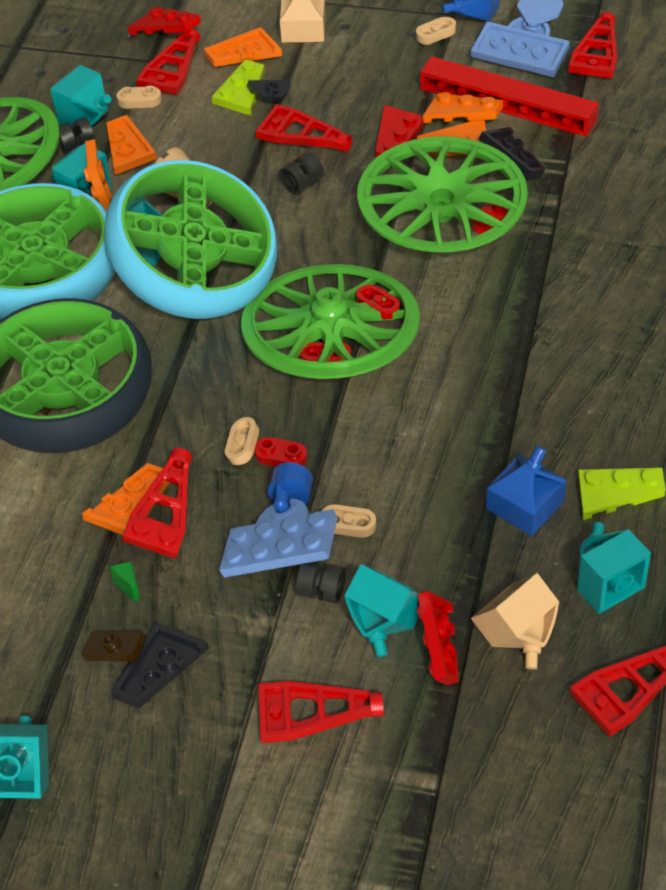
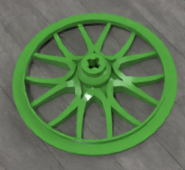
[0,97,60,191]
[357,136,528,252]
[241,264,420,379]

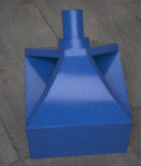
[442,0,500,22]
[486,445,566,536]

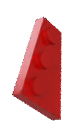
[127,6,201,35]
[375,105,426,158]
[417,591,459,685]

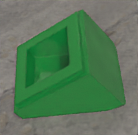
[110,562,140,602]

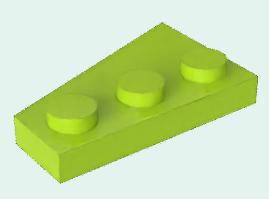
[212,59,265,116]
[578,468,666,520]

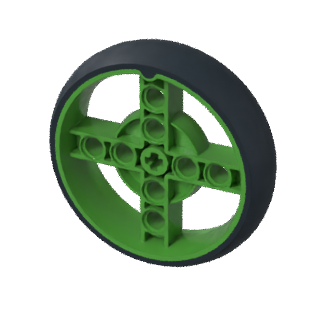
[0,298,152,453]

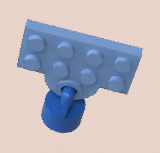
[219,462,338,578]

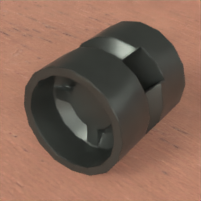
[58,117,95,155]
[279,152,324,195]
[296,561,346,604]

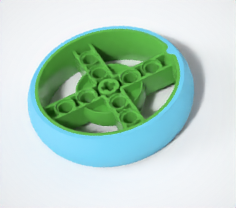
[104,160,277,319]
[0,183,115,320]

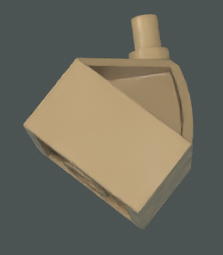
[280,0,326,43]
[471,573,559,670]

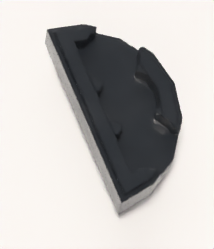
[247,80,291,102]

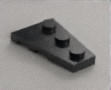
[479,127,545,179]
[111,623,209,709]

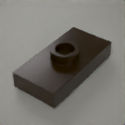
[81,631,146,661]

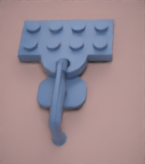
[471,0,570,77]

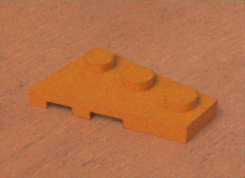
[204,27,282,67]
[423,92,503,123]
[106,115,157,175]
[417,120,486,157]
[84,139,113,211]
[82,463,170,535]

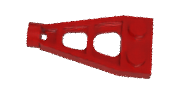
[568,12,617,79]
[136,29,201,95]
[255,104,352,153]
[122,448,192,559]
[570,646,666,737]
[258,681,384,743]

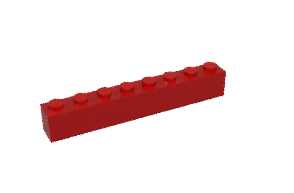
[420,56,599,137]

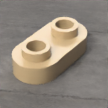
[416,17,456,45]
[116,86,162,109]
[225,417,259,465]
[322,504,376,538]

